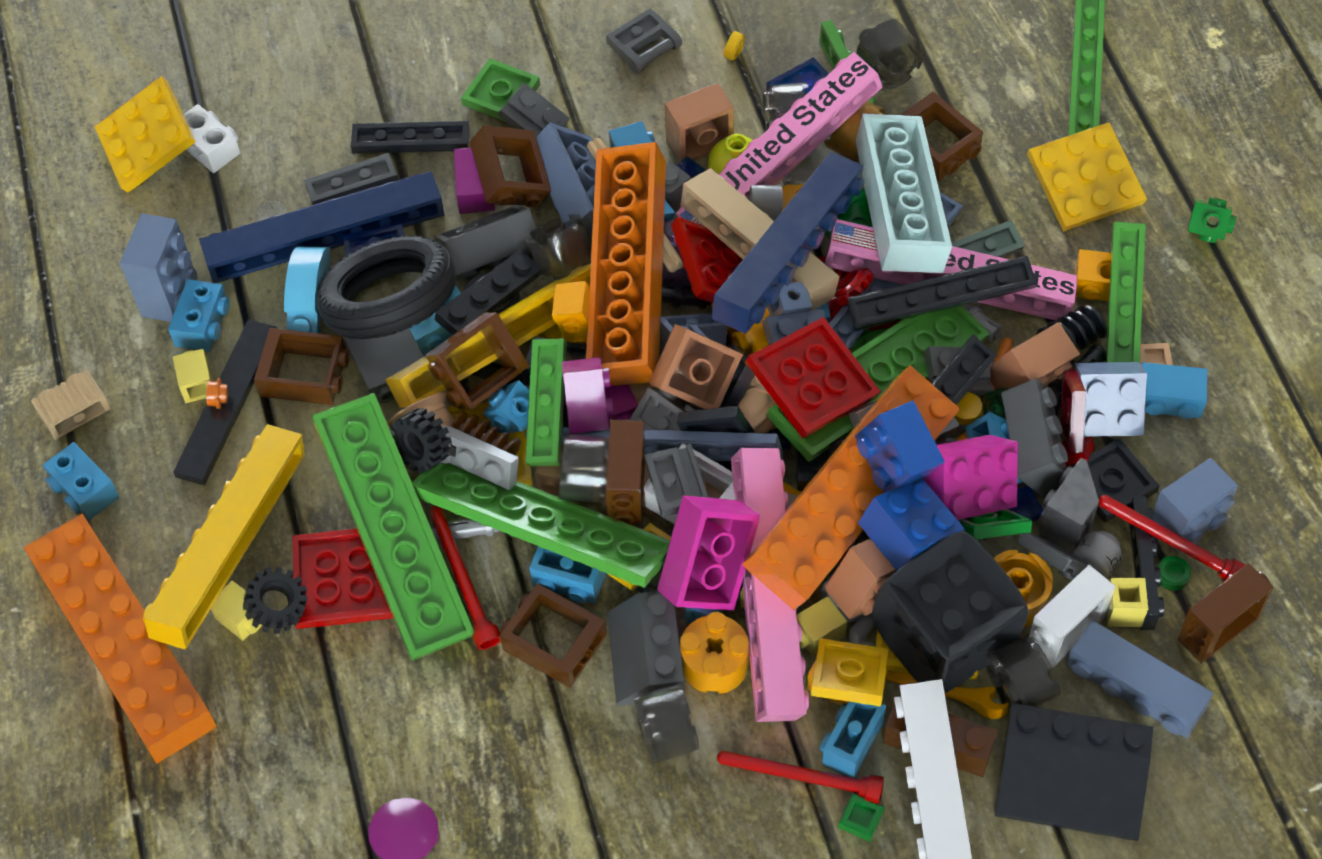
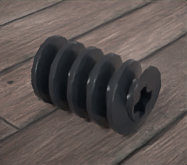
[1035,305,1107,350]

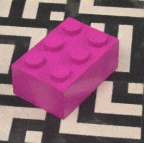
[924,435,1018,520]
[657,495,760,610]

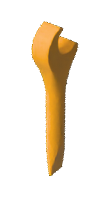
[887,671,1009,719]

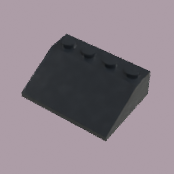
[995,703,1153,841]

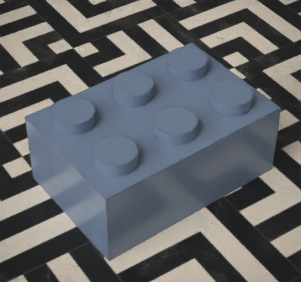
[120,213,197,322]

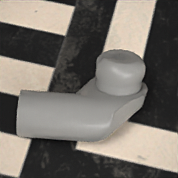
[849,614,875,646]

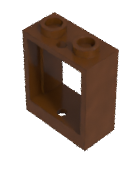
[901,92,983,182]
[469,125,551,208]
[425,312,530,410]
[254,328,350,405]
[606,420,646,525]
[1177,563,1274,664]
[499,583,607,688]

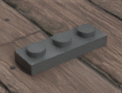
[304,153,399,205]

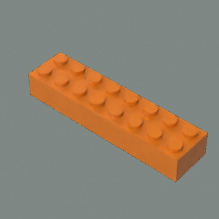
[586,142,666,386]
[742,365,960,610]
[23,514,217,764]

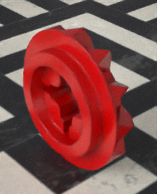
[830,268,873,307]

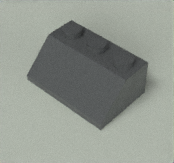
[434,205,541,278]
[1001,378,1068,499]
[607,591,685,706]

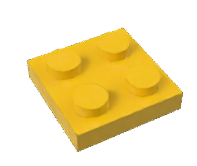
[811,638,889,706]

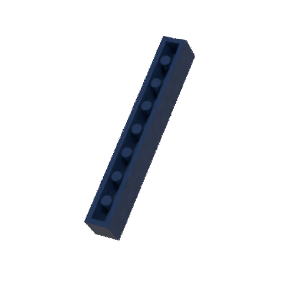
[712,152,865,334]
[199,171,445,283]

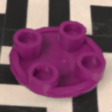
[368,797,440,859]

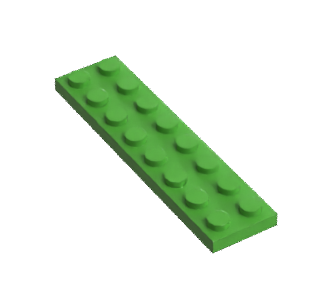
[766,305,990,462]
[312,393,474,661]
[412,463,671,588]

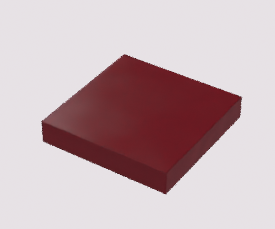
[1060,368,1086,453]

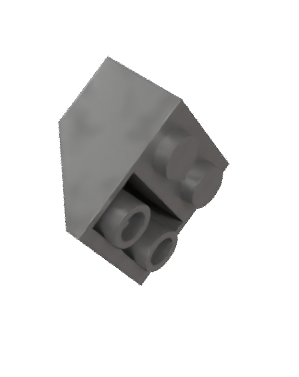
[1038,458,1099,554]

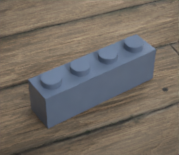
[1067,620,1214,738]

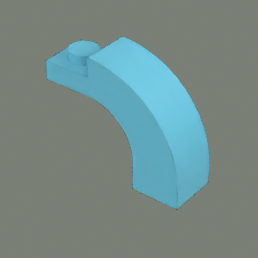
[284,247,330,333]

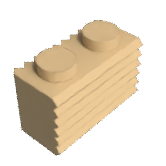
[31,370,111,440]

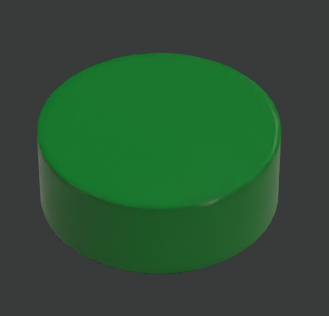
[1157,556,1191,591]

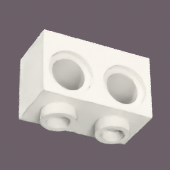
[184,104,241,174]

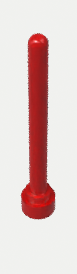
[1098,495,1246,582]
[429,505,501,650]
[717,751,884,804]

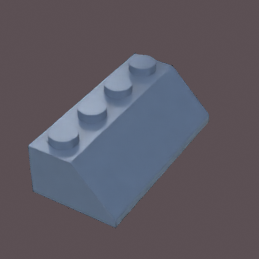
[536,123,596,240]

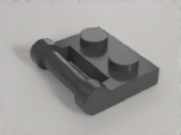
[606,8,683,74]

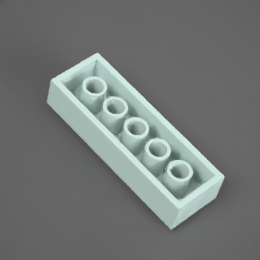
[855,113,952,273]

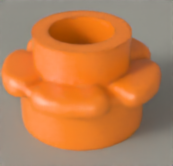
[206,378,228,409]

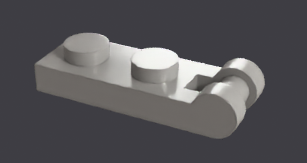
[440,426,519,490]

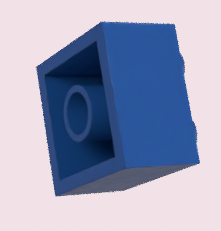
[855,400,945,493]
[858,478,965,571]

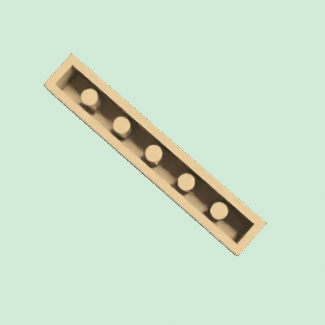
[680,168,839,311]

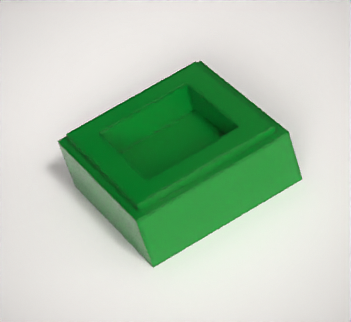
[838,793,885,842]

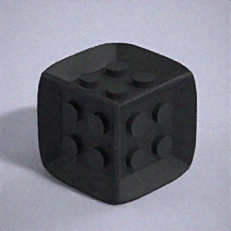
[872,531,1029,693]

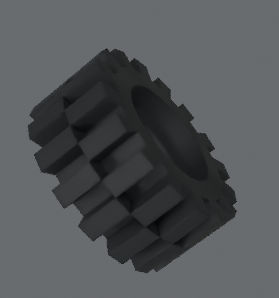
[390,408,452,473]
[243,567,308,634]

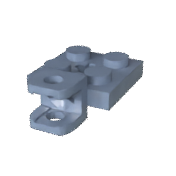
[762,282,827,345]

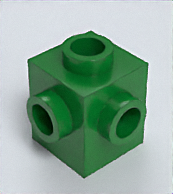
[1188,197,1237,243]

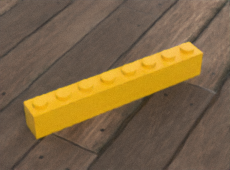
[385,262,591,408]
[143,424,305,650]

